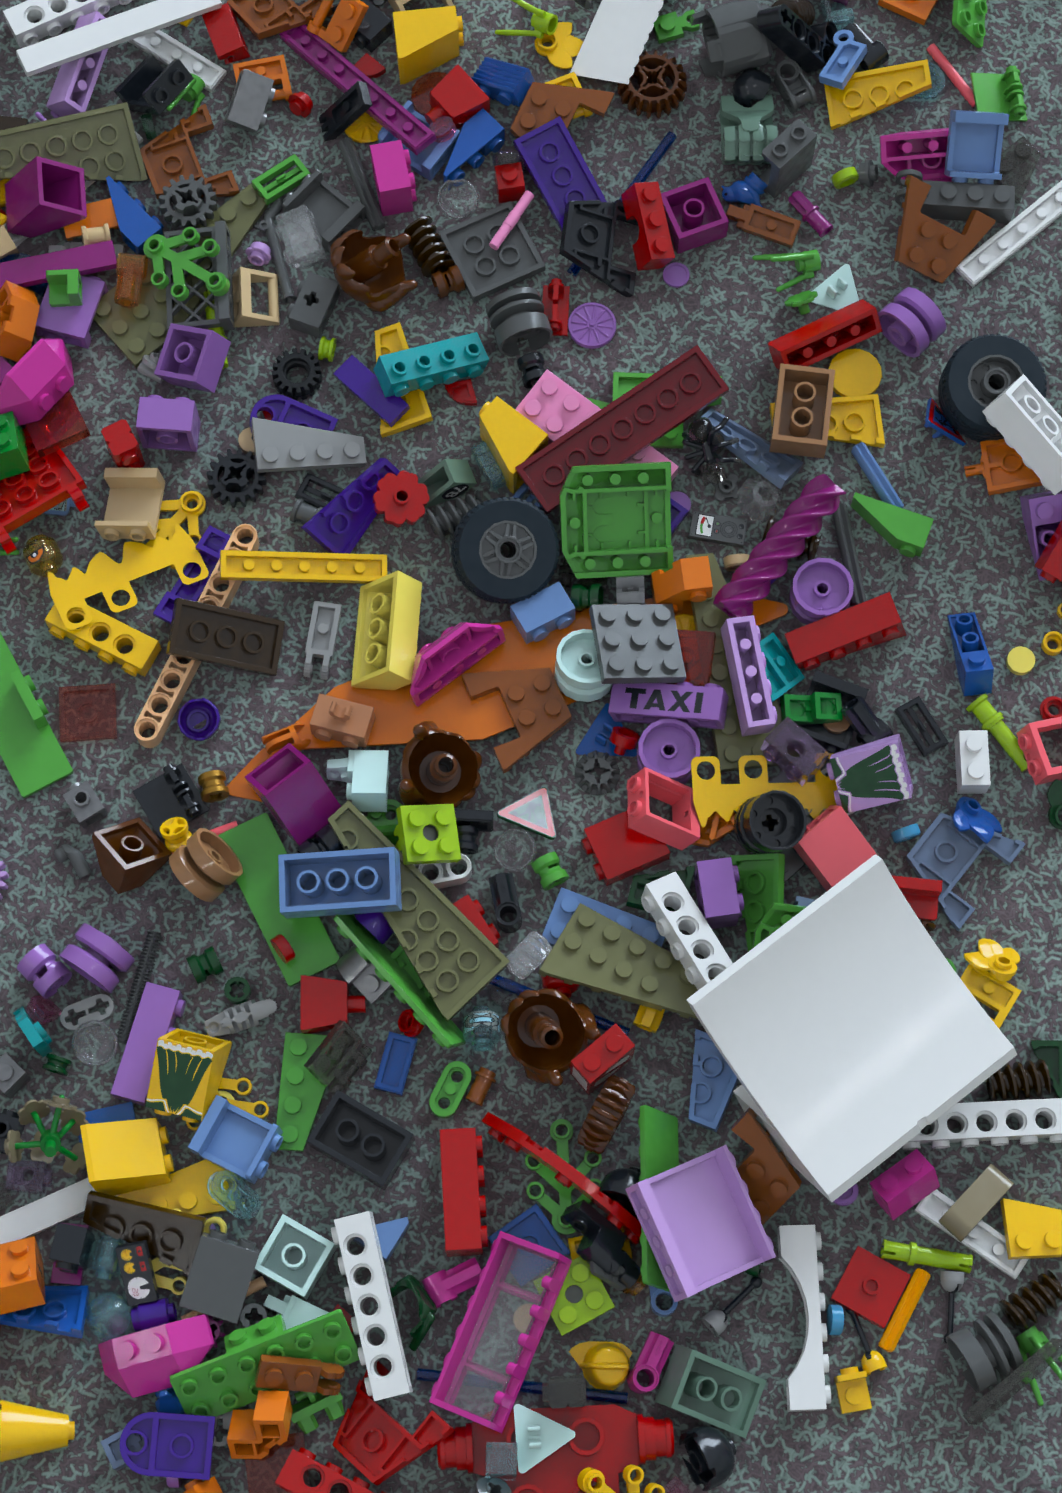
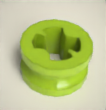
[318,336,336,362]

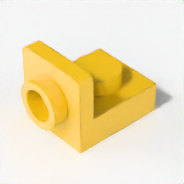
[834,1366,872,1414]

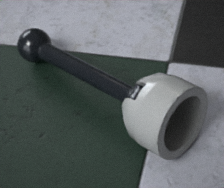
[940,1271,965,1344]
[701,1276,762,1337]

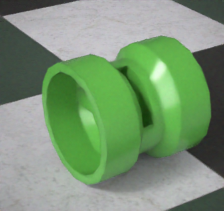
[531,852,569,891]

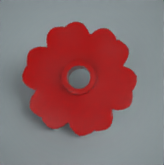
[372,470,429,527]

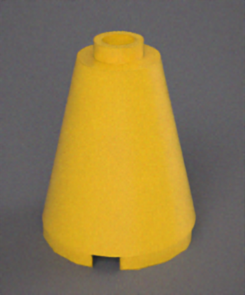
[0,1400,75,1462]

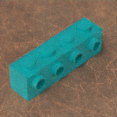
[373,332,489,398]

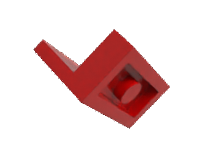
[892,875,943,921]

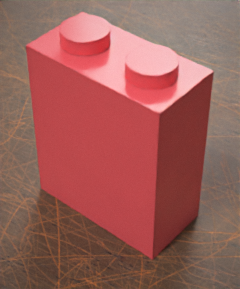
[793,805,878,891]

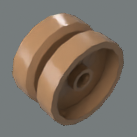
[169,828,243,902]

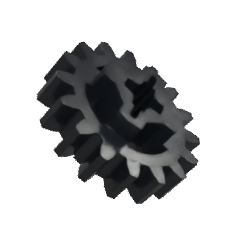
[206,448,267,508]

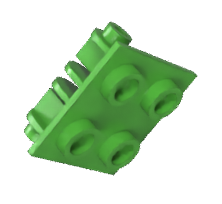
[970,66,1027,122]

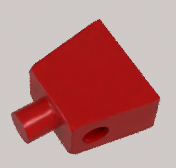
[424,64,490,129]
[300,975,366,1034]

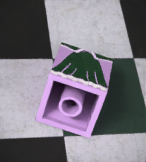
[826,734,913,813]

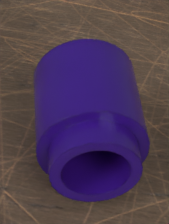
[131,1298,177,1332]

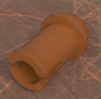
[465,1067,496,1107]

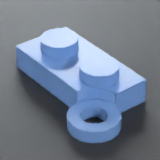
[819,29,868,90]

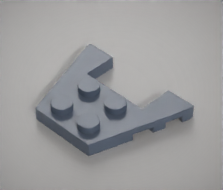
[905,813,1025,931]

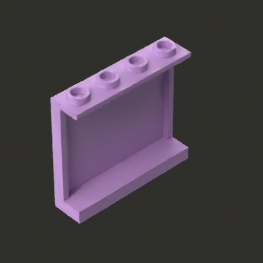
[625,1145,776,1302]

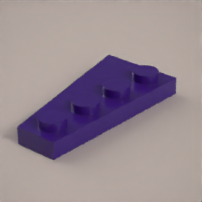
[301,458,400,554]

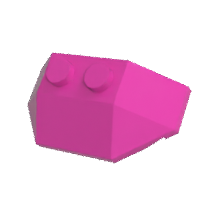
[879,128,952,182]
[0,338,74,425]
[410,622,506,707]
[98,1314,215,1398]

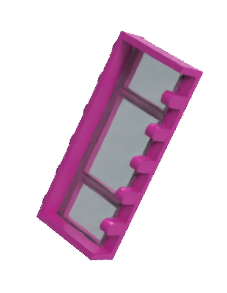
[429,1231,572,1434]

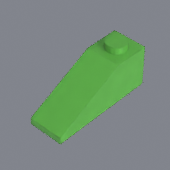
[851,492,934,557]

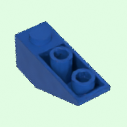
[443,108,505,188]
[106,176,164,258]
[947,612,994,696]

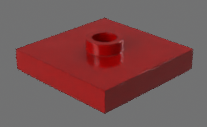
[830,1246,911,1329]

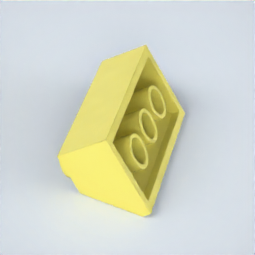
[351,570,422,690]

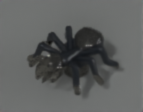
[682,417,741,486]

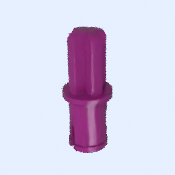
[788,190,833,238]

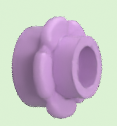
[245,242,271,266]

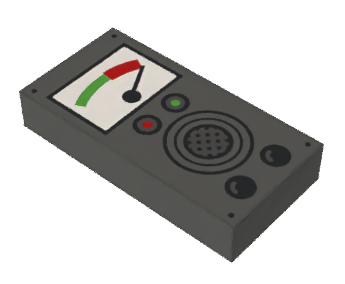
[689,511,748,548]

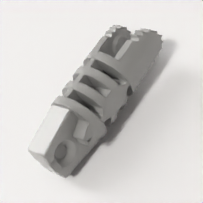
[204,998,278,1037]

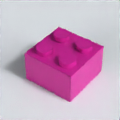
[370,140,417,216]

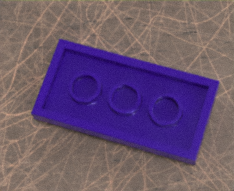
[513,116,607,232]

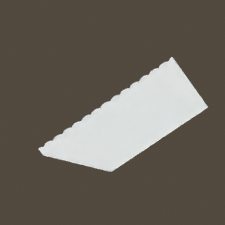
[570,0,664,85]

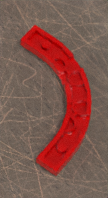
[481,1112,641,1245]

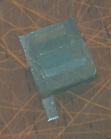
[820,0,854,31]
[484,1442,517,1481]

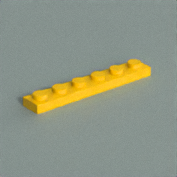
[220,550,387,584]

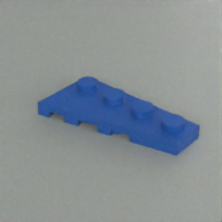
[0,1285,89,1339]

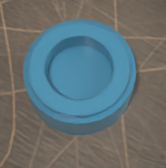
[891,824,921,844]
[827,1304,844,1335]

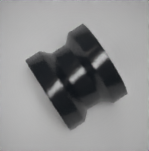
[457,826,479,854]

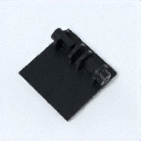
[132,763,210,839]

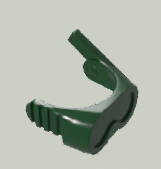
[390,1275,437,1351]

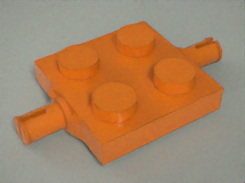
[964,439,1042,496]

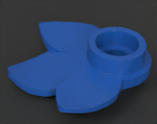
[952,797,1002,844]

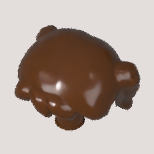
[330,229,418,312]
[398,721,482,808]
[500,988,601,1086]

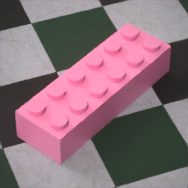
[515,369,679,482]

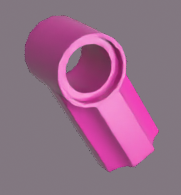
[421,1257,481,1308]
[627,1331,674,1394]

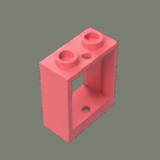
[1016,716,1062,785]
[626,767,700,851]

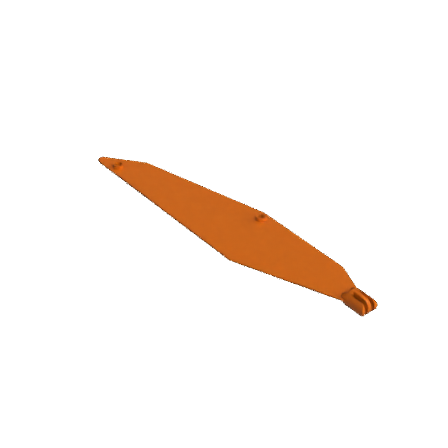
[261,598,788,758]

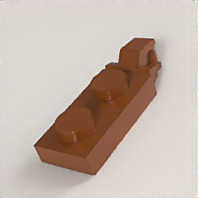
[726,203,801,248]

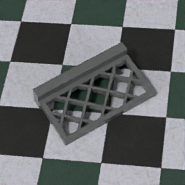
[164,221,235,331]

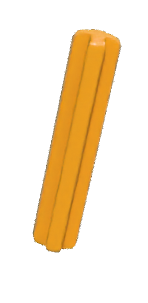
[878,1268,931,1353]

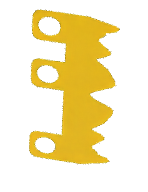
[48,523,209,630]
[691,753,843,828]

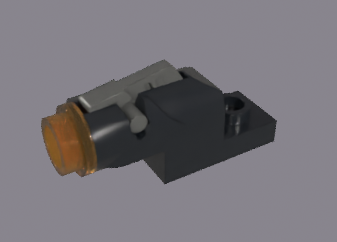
[562,1199,646,1296]

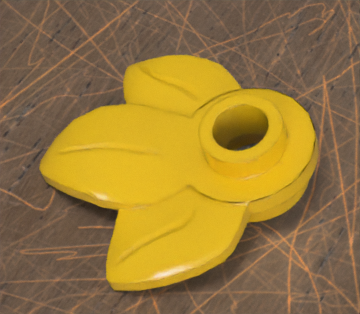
[534,22,583,69]
[963,938,1020,982]

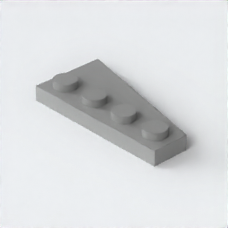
[251,417,367,473]

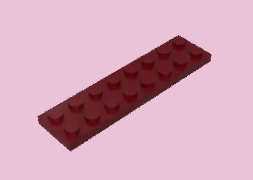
[515,345,729,514]

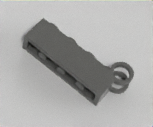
[895,169,1015,224]

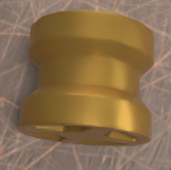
[197,770,230,803]

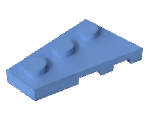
[689,1029,739,1132]

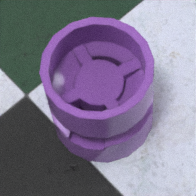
[17,944,72,999]

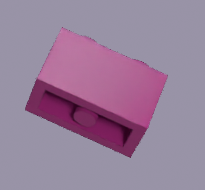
[870,1149,940,1220]

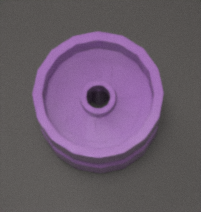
[878,287,946,358]
[789,558,854,625]
[637,719,700,785]
[59,923,135,993]

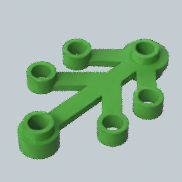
[143,227,230,301]
[525,1119,602,1235]

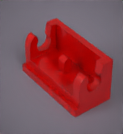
[202,3,250,64]

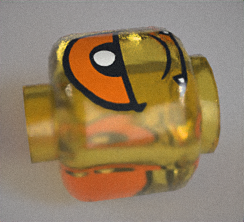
[23,534,63,577]

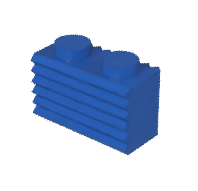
[471,57,535,107]

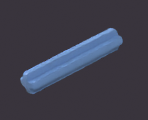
[851,442,904,508]

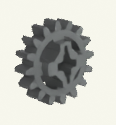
[159,174,218,230]

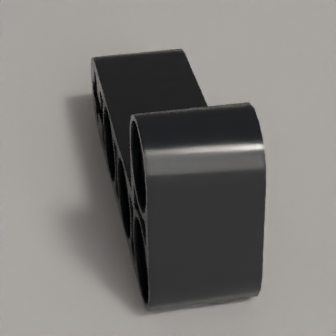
[756,4,838,73]

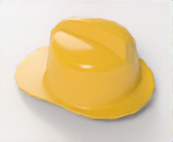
[569,1341,632,1391]

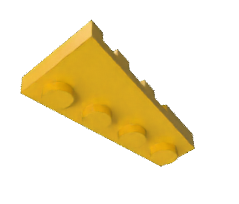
[824,59,932,130]
[1000,1198,1062,1260]

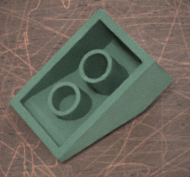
[655,1344,767,1439]

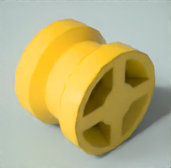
[160,817,192,853]

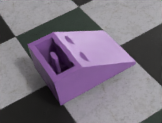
[1020,490,1062,581]

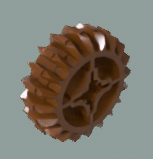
[617,49,687,119]
[577,1075,635,1154]

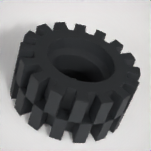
[272,348,322,401]

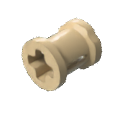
[81,223,111,246]

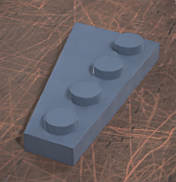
[701,408,804,490]

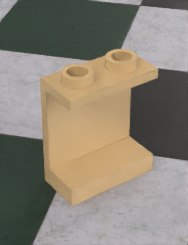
[94,468,165,541]

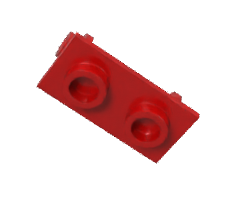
[542,278,570,336]

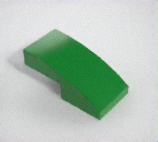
[780,692,843,725]

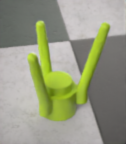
[495,0,558,39]

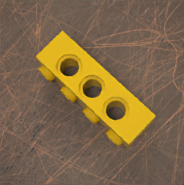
[45,604,161,677]

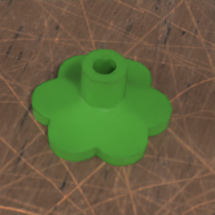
[784,290,818,315]

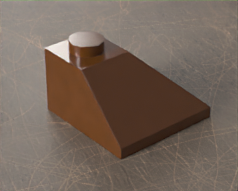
[92,817,172,894]

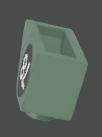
[418,459,477,509]

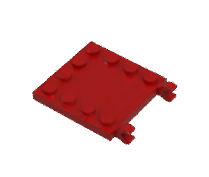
[0,420,90,555]

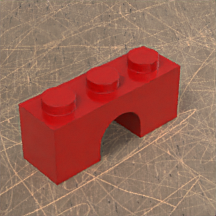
[621,181,675,271]

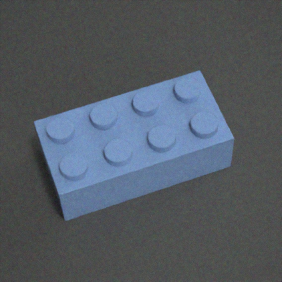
[278,847,402,919]

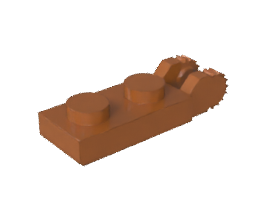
[255,1354,345,1396]

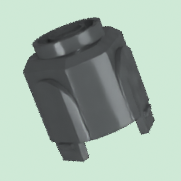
[690,0,778,78]

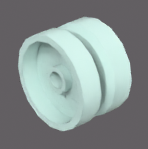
[554,629,613,702]

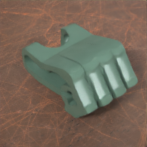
[720,94,778,166]

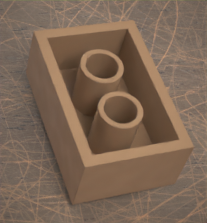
[769,363,835,458]

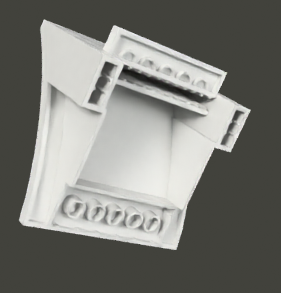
[686,854,1017,1202]

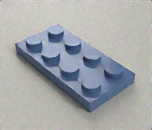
[540,887,665,947]

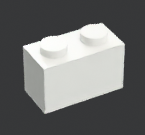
[954,730,991,794]

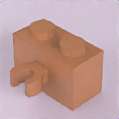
[310,693,375,748]

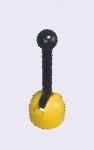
[845,1308,887,1376]

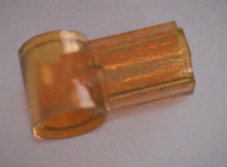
[114,252,148,308]

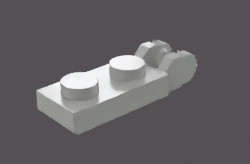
[303,601,342,680]

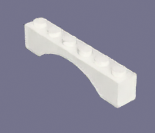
[777,1225,831,1412]

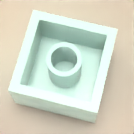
[255,1214,337,1300]

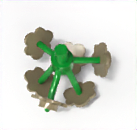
[4,1095,89,1175]

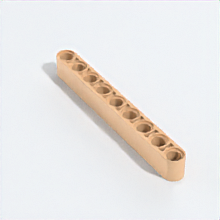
[134,524,260,748]

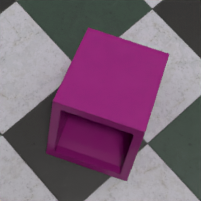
[5,156,87,238]
[245,743,341,845]

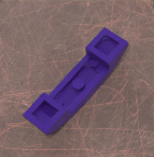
[153,525,231,624]

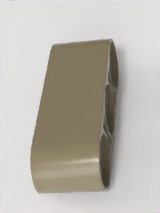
[938,1163,1014,1242]

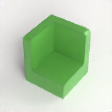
[46,269,83,307]

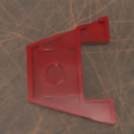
[332,1361,455,1486]

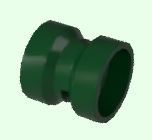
[571,584,604,612]
[186,946,224,984]

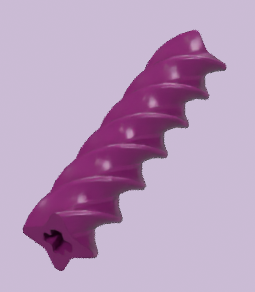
[713,474,847,618]

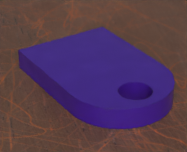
[249,394,338,435]
[120,1412,216,1480]

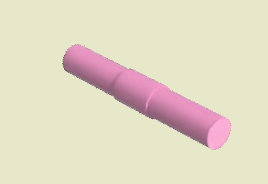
[489,190,534,250]

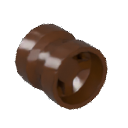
[431,265,465,299]

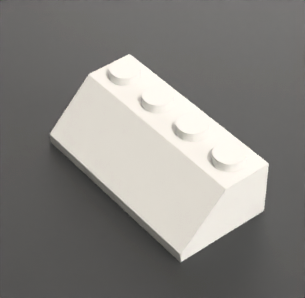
[982,374,1062,495]

